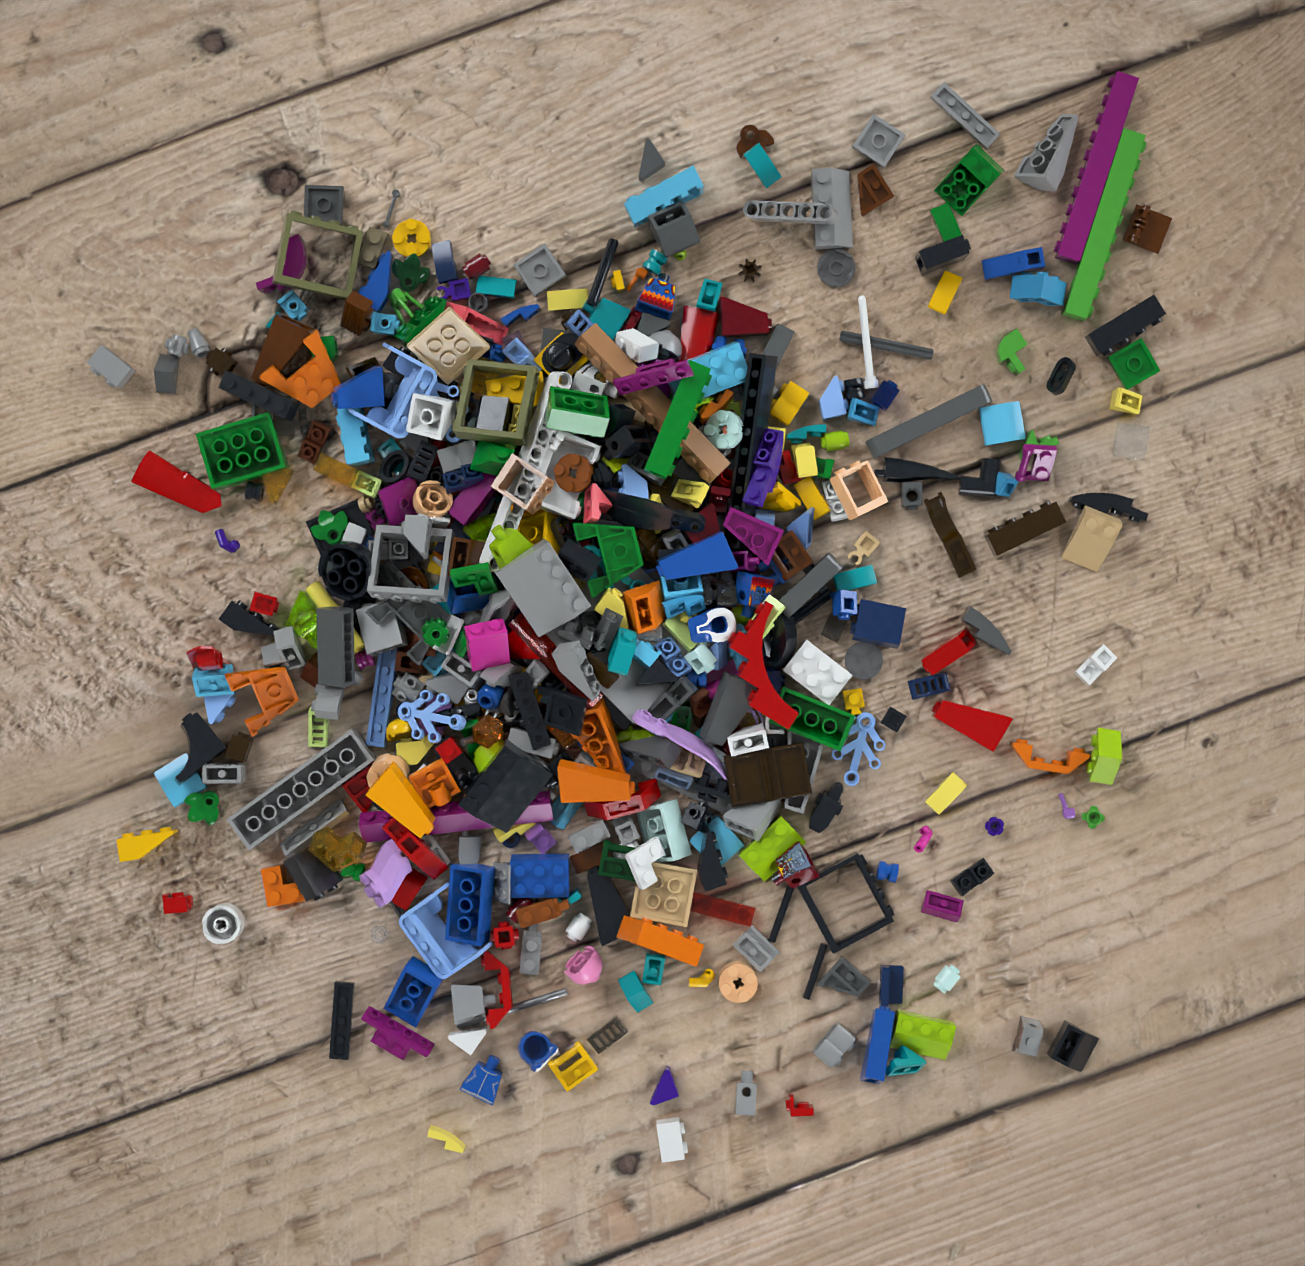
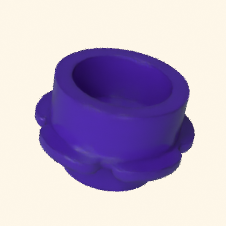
[985,817,1004,836]

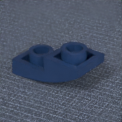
[431,240,458,284]
[442,463,484,494]

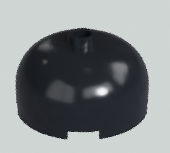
[318,541,372,601]

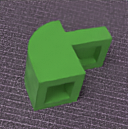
[996,329,1027,375]

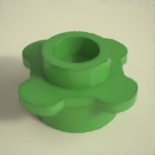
[1081,806,1105,829]

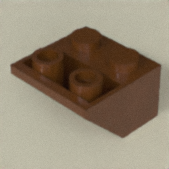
[447,537,493,576]

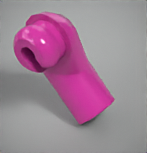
[914,825,933,853]

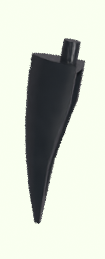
[874,457,960,483]

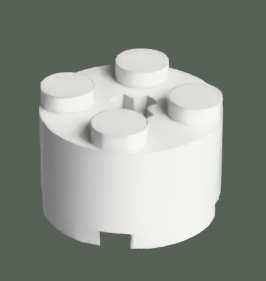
[202,903,245,944]

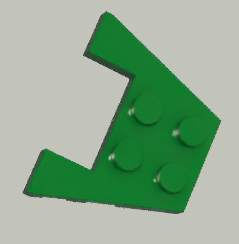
[572,523,644,598]

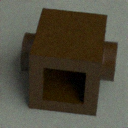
[205,347,239,376]

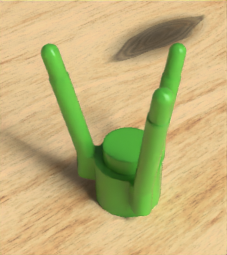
[388,288,424,324]

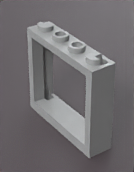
[367,525,456,604]

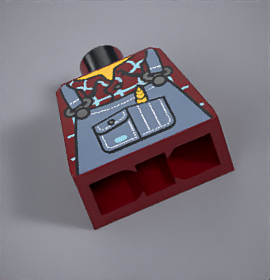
[771,841,820,888]

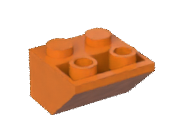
[623,581,666,634]

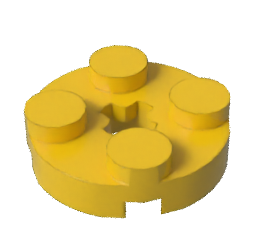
[392,218,431,258]

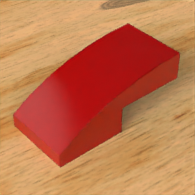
[391,868,428,911]

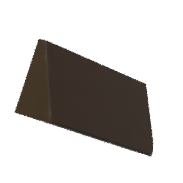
[586,652,620,689]

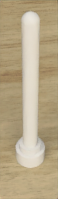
[858,295,879,389]

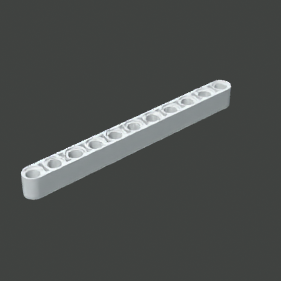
[479,371,572,572]

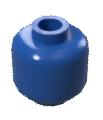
[477,683,505,710]

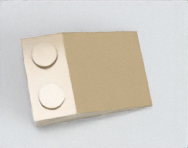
[1061,505,1122,572]

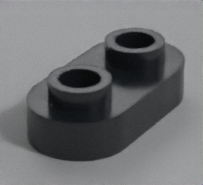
[1046,357,1076,395]

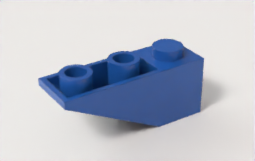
[981,247,1045,280]
[358,251,393,313]

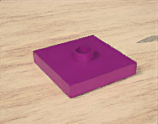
[377,477,418,526]

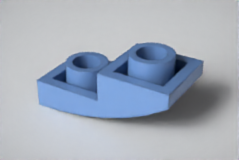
[654,635,692,679]

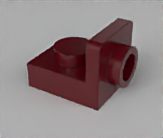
[707,486,731,514]

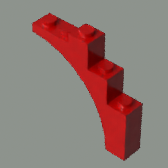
[727,601,799,730]

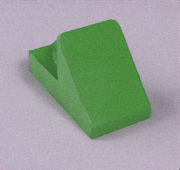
[1019,429,1059,459]

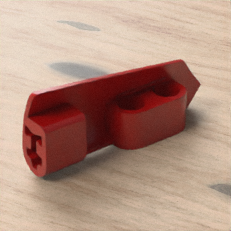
[679,306,720,362]
[131,450,222,514]
[187,646,230,670]

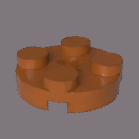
[553,454,593,493]

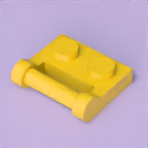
[548,1041,599,1092]

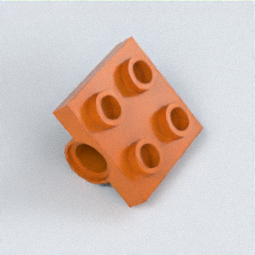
[408,758,460,808]

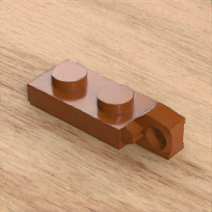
[515,898,570,928]

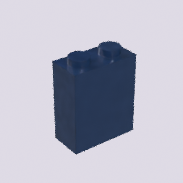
[850,599,906,649]

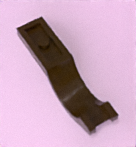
[924,492,976,578]

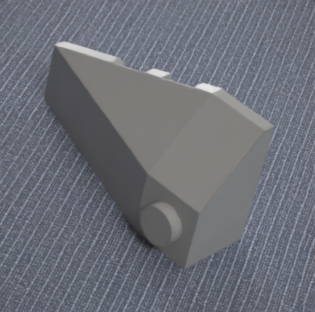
[1014,114,1078,191]

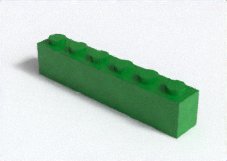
[644,360,712,480]

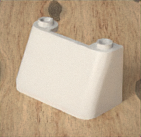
[527,430,601,520]

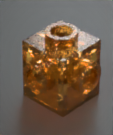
[473,714,503,749]

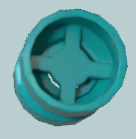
[642,249,668,276]

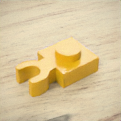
[842,688,865,721]

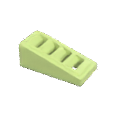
[308,707,329,748]

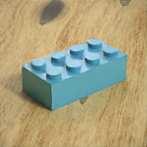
[668,342,748,398]

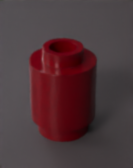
[462,253,491,280]
[506,898,534,924]

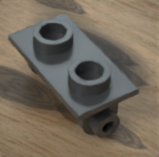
[594,608,624,650]

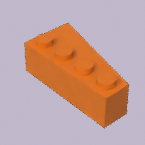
[616,915,704,967]

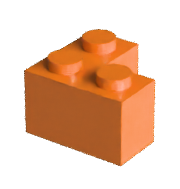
[261,864,305,907]

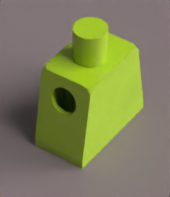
[489,525,533,569]

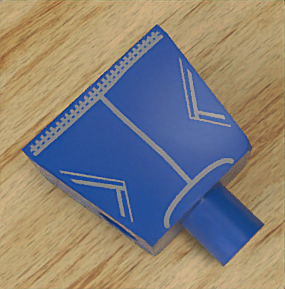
[460,1055,503,1105]

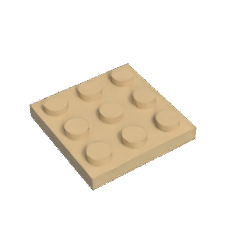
[407,306,490,385]
[630,862,697,927]

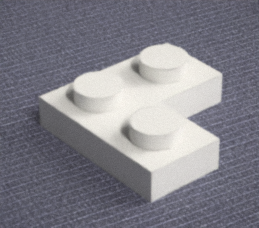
[625,837,665,890]

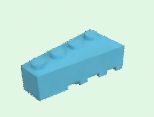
[624,165,704,227]

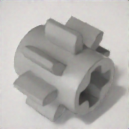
[164,334,190,358]

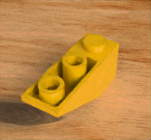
[116,826,178,862]

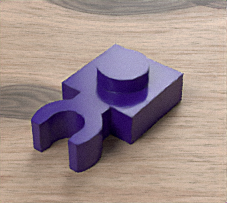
[436,278,471,302]

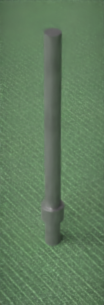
[456,988,568,1029]

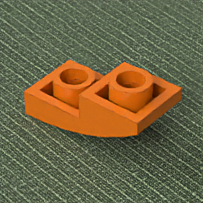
[699,389,734,424]

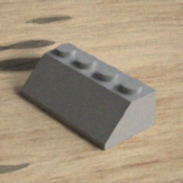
[811,168,853,250]

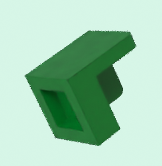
[813,457,834,480]

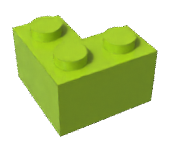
[1086,727,1122,785]

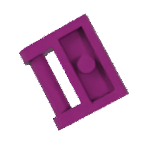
[1015,444,1057,482]

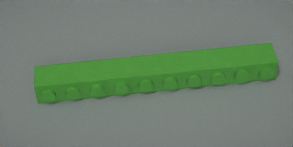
[1062,128,1147,322]

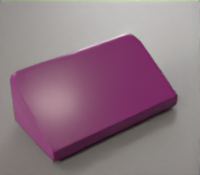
[921,890,964,922]

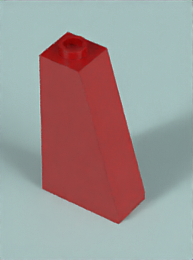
[931,700,1013,752]

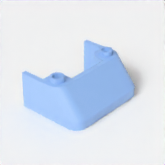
[347,342,437,438]
[399,882,493,979]

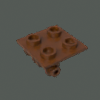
[1122,204,1172,254]

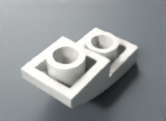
[822,480,848,522]

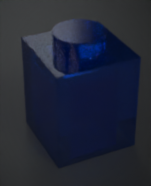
[870,380,900,411]

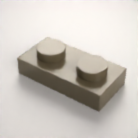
[358,226,388,270]

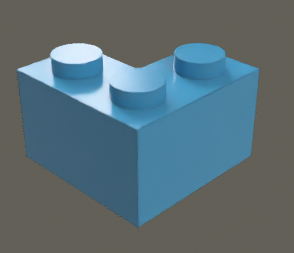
[1010,272,1067,306]

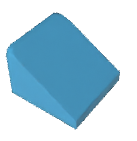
[995,472,1018,497]

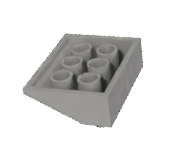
[495,539,591,637]

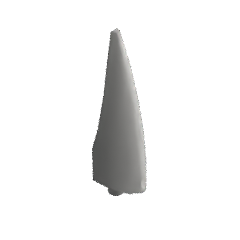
[457,830,482,864]

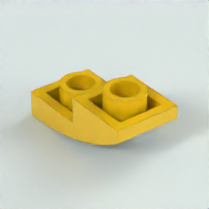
[928,270,963,315]
[794,476,832,520]

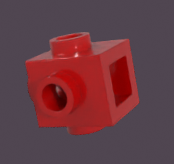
[491,921,519,950]

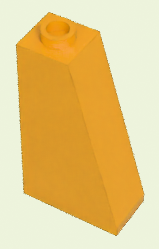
[366,761,435,839]

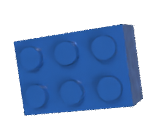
[510,854,570,898]

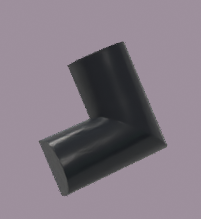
[958,458,1001,499]

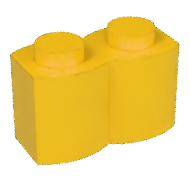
[770,381,809,427]

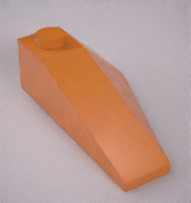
[571,698,627,774]

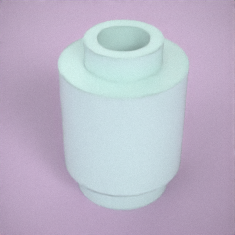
[933,964,961,994]

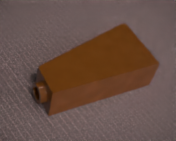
[251,313,316,387]

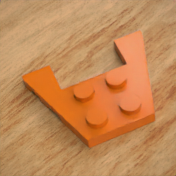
[259,329,342,408]
[224,666,299,737]

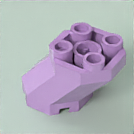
[359,839,412,908]

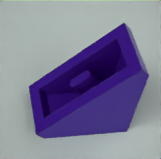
[650,1066,679,1106]

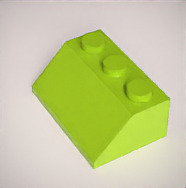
[738,815,806,882]
[890,1009,956,1060]

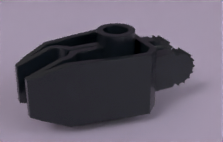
[809,781,843,833]

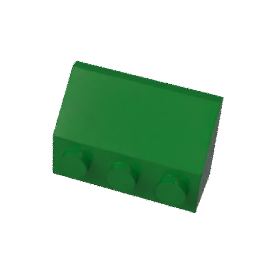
[546,386,610,438]

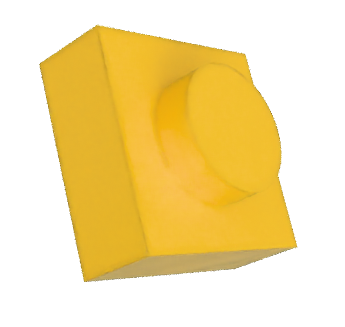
[610,270,625,293]

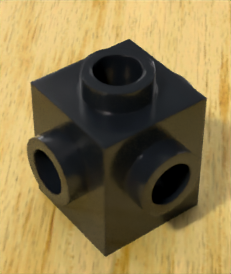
[681,801,714,834]

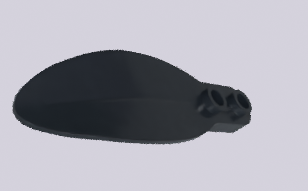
[600,488,706,533]

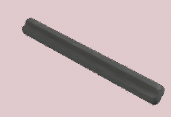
[839,331,934,359]

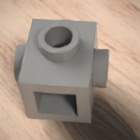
[391,672,425,703]

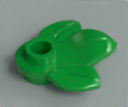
[311,510,348,545]
[184,791,219,825]

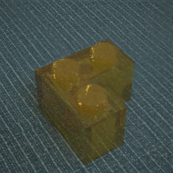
[308,826,367,872]

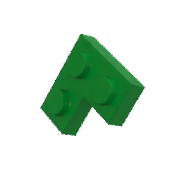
[450,562,498,596]

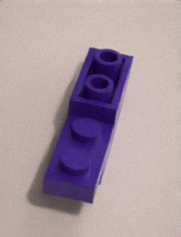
[743,428,784,507]

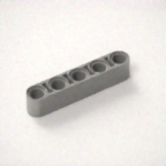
[743,200,839,224]

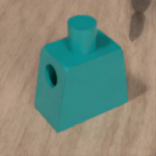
[582,298,631,340]

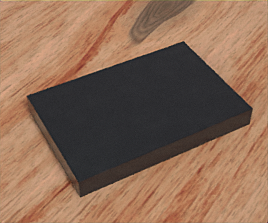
[306,499,374,555]

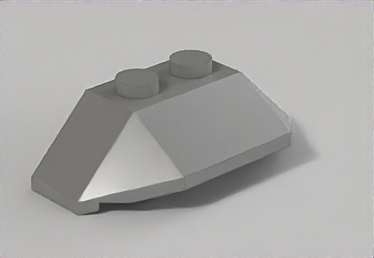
[479,590,518,629]

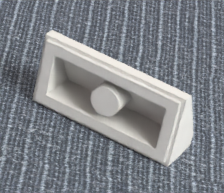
[432,613,464,655]

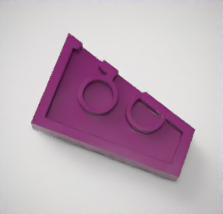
[723,506,784,566]

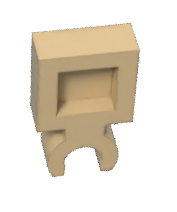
[847,530,880,566]

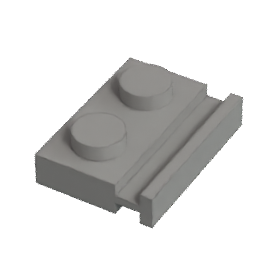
[733,925,780,972]

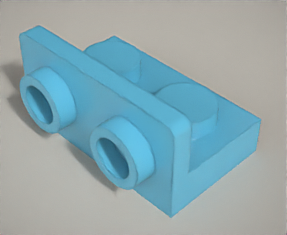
[192,664,235,697]

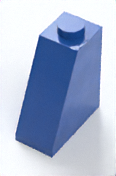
[331,366,385,409]

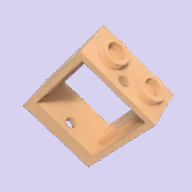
[829,460,888,521]

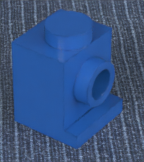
[830,590,857,620]

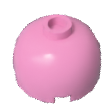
[564,946,603,985]

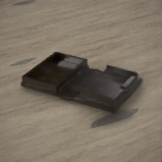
[723,742,812,807]

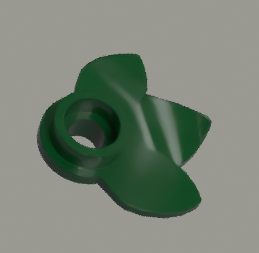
[392,253,430,292]

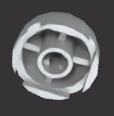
[649,330,682,363]

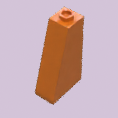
[557,759,635,803]

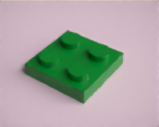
[1107,338,1160,390]

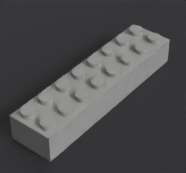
[226,728,376,850]

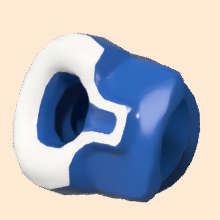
[687,607,737,643]
[518,1031,559,1072]

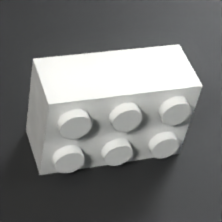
[782,640,852,705]

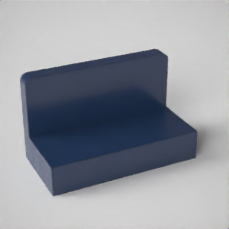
[879,964,904,1006]

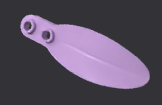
[632,709,727,780]

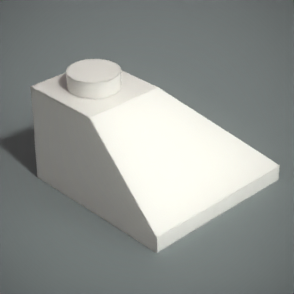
[406,393,457,440]

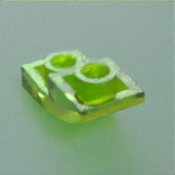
[463,512,507,540]

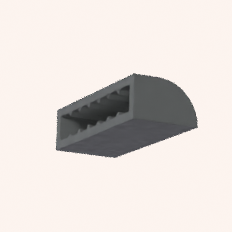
[316,607,355,688]

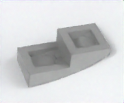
[611,815,640,845]

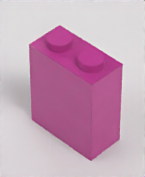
[464,618,510,672]

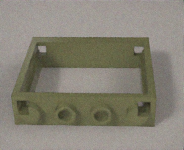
[272,211,363,300]
[452,359,539,446]

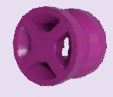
[355,649,376,670]

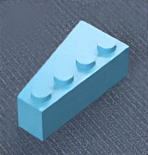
[333,404,375,467]

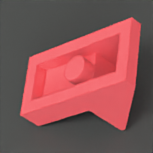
[583,483,613,524]

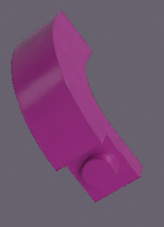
[256,234,307,294]

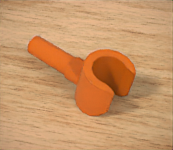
[626,268,648,291]

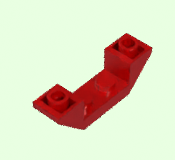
[583,779,661,821]
[481,951,513,1029]

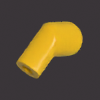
[689,968,715,988]

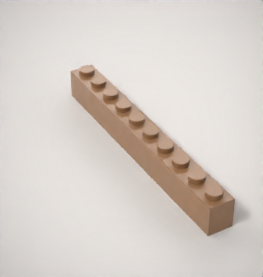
[574,323,731,484]

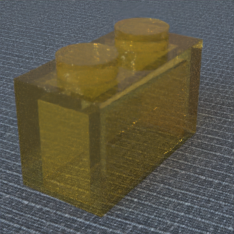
[313,453,359,488]

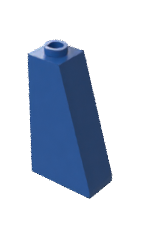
[656,531,739,580]
[860,1006,895,1084]

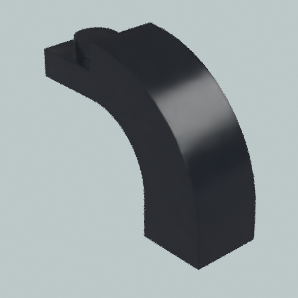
[585,403,636,443]
[756,607,797,669]

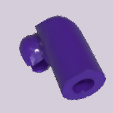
[214,529,240,553]

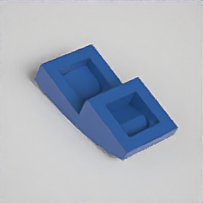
[500,304,541,328]

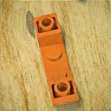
[1010,739,1090,774]

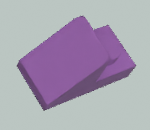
[524,822,557,854]

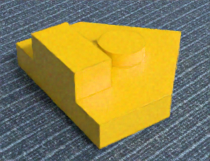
[758,482,801,512]

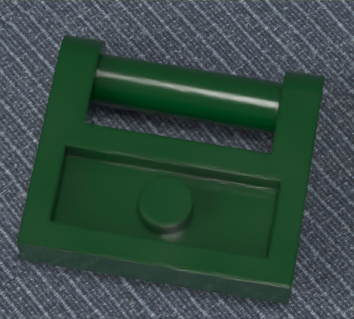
[598,840,638,882]

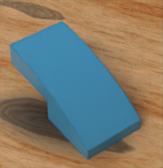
[662,595,706,619]

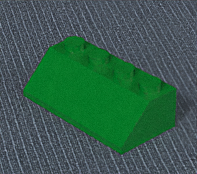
[769,687,856,752]

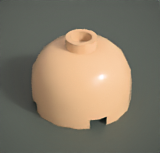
[413,480,453,517]

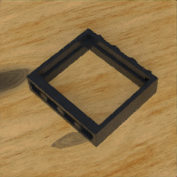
[797,852,895,954]

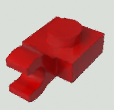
[779,450,802,485]

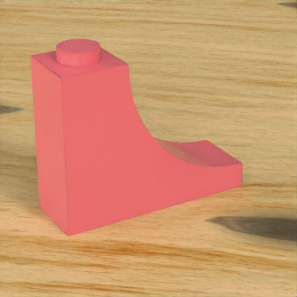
[443,302,509,345]

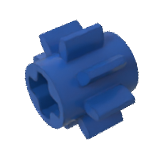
[482,344,506,363]

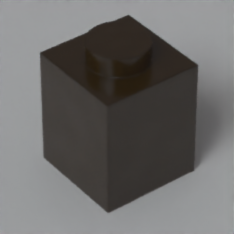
[225,732,254,762]

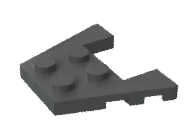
[365,585,447,666]

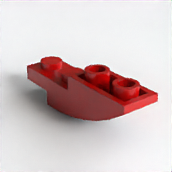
[382,817,449,880]

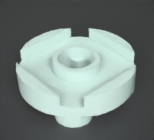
[704,410,743,449]

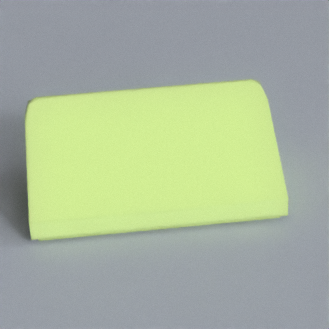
[661,614,697,652]

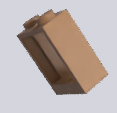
[491,453,555,515]

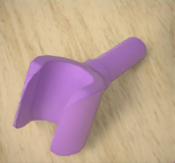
[1058,793,1075,819]

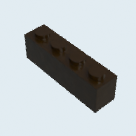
[984,500,1066,557]

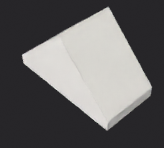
[448,1026,488,1055]

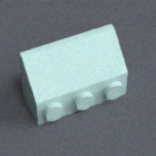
[636,799,692,863]

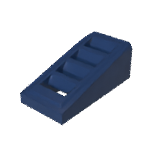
[907,672,951,700]

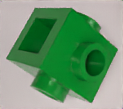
[421,617,450,647]

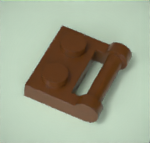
[772,530,813,581]

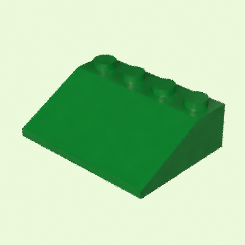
[196,412,290,491]

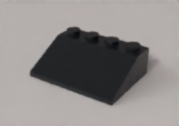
[458,739,554,833]

